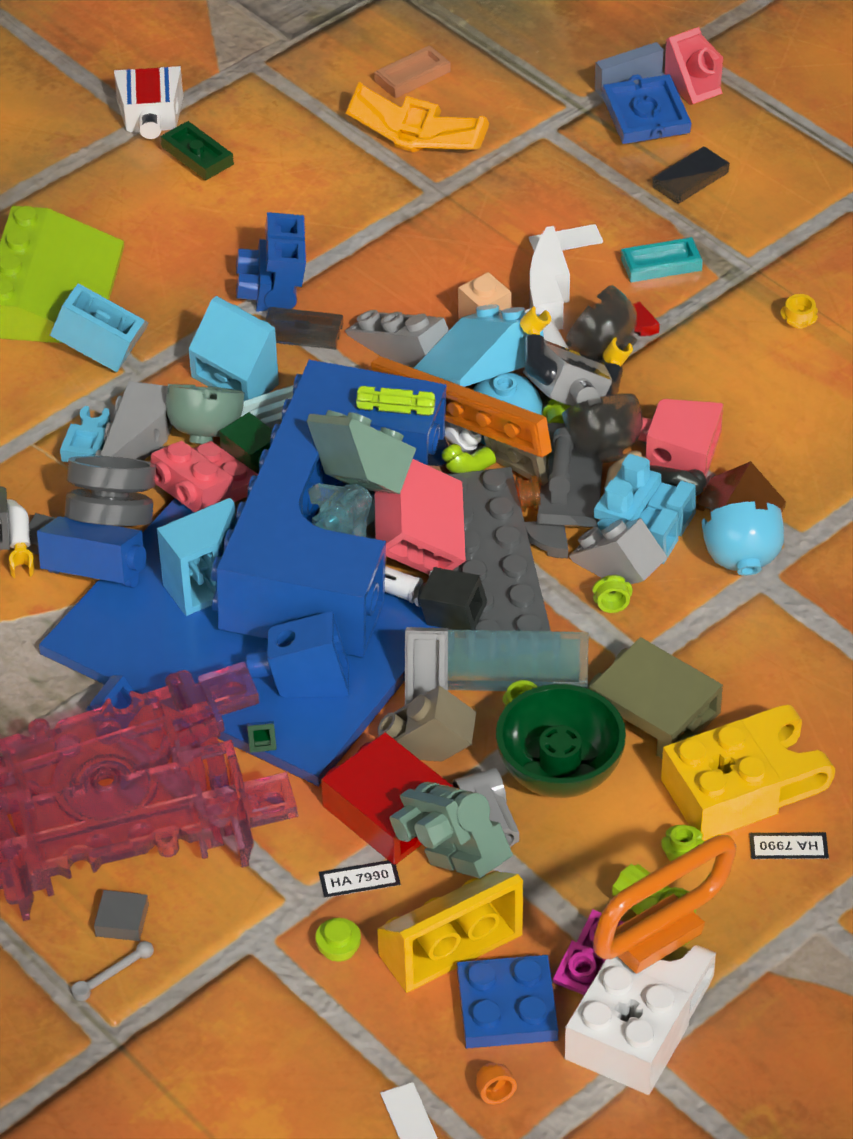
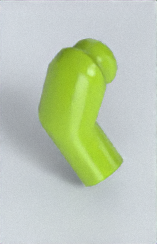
[441,444,496,474]

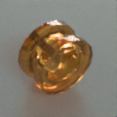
[515,475,541,512]

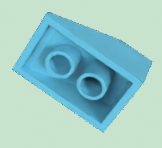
[414,304,544,387]

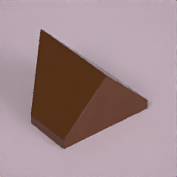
[696,461,786,512]

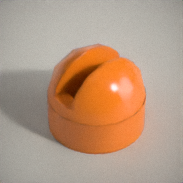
[475,1063,517,1104]

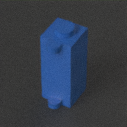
[37,516,147,588]

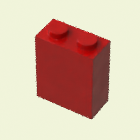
[321,732,455,865]

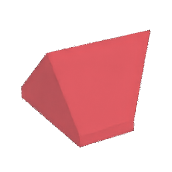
[665,27,723,105]

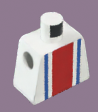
[114,66,183,139]

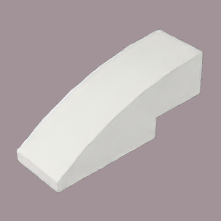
[530,226,570,330]

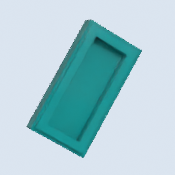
[621,237,703,282]

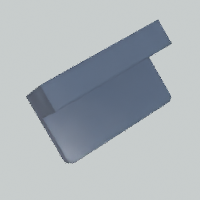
[595,42,665,100]

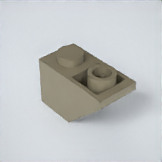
[378,685,476,762]

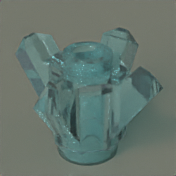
[307,483,372,537]

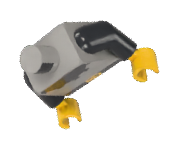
[520,306,633,414]

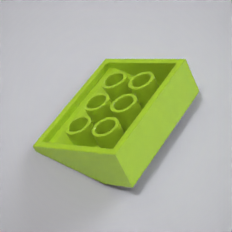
[0,206,124,343]

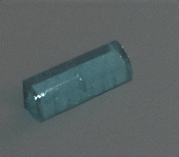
[448,630,589,691]

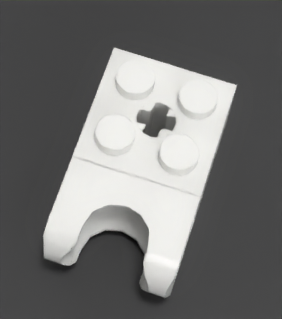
[565,945,716,1095]

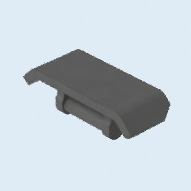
[537,423,605,528]

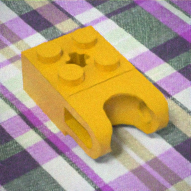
[661,705,835,841]

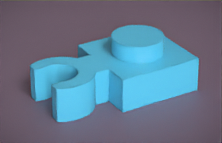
[60,406,111,462]

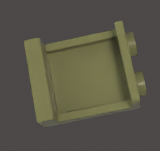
[588,637,723,758]

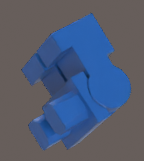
[236,212,306,312]

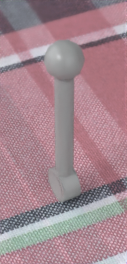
[72,941,154,1001]

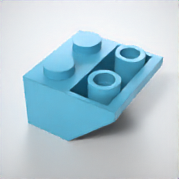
[50,283,149,372]
[189,296,279,401]
[157,498,236,616]

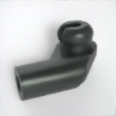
[650,465,707,496]

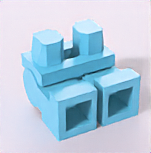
[594,454,696,564]

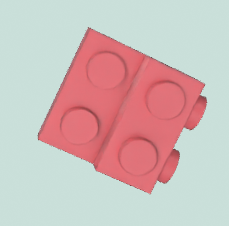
[151,441,258,512]

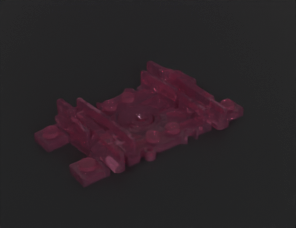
[0,661,298,921]

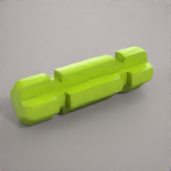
[356,386,436,416]

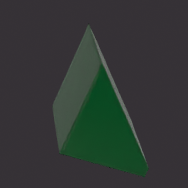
[247,721,277,753]

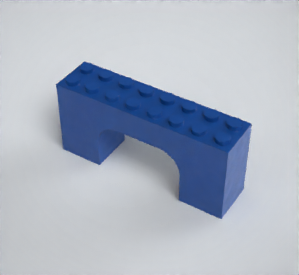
[211,359,447,658]

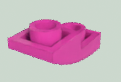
[553,910,625,995]

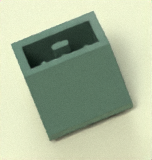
[307,410,416,494]

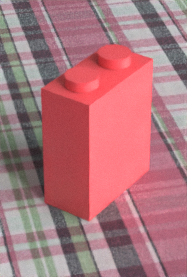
[375,459,466,575]

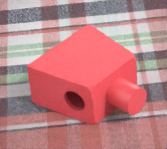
[627,399,723,477]

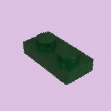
[160,121,234,180]

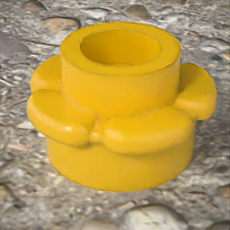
[781,294,818,328]

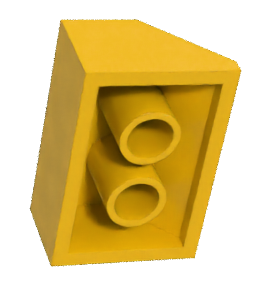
[377,871,523,993]

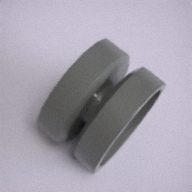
[65,456,156,526]

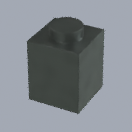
[418,567,487,633]

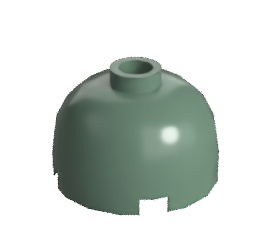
[166,384,244,444]

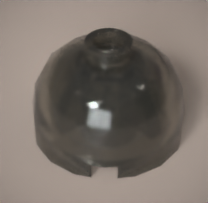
[565,285,637,362]
[562,394,643,463]

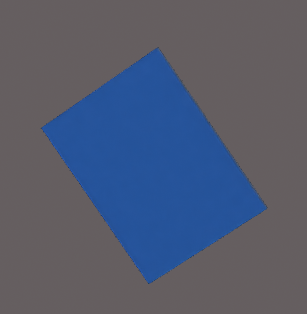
[39,498,441,786]

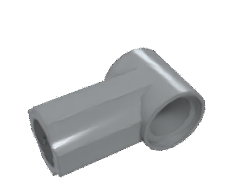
[453,768,519,848]

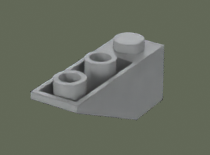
[345,310,449,368]
[95,381,173,461]

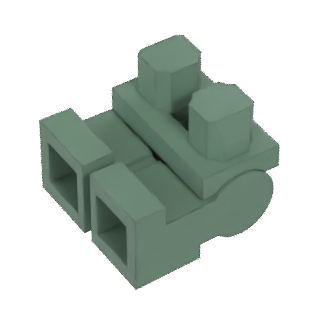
[390,782,513,878]

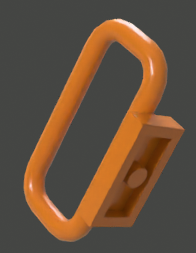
[593,835,736,974]

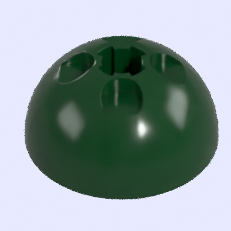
[496,684,626,798]

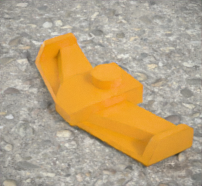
[345,82,489,152]

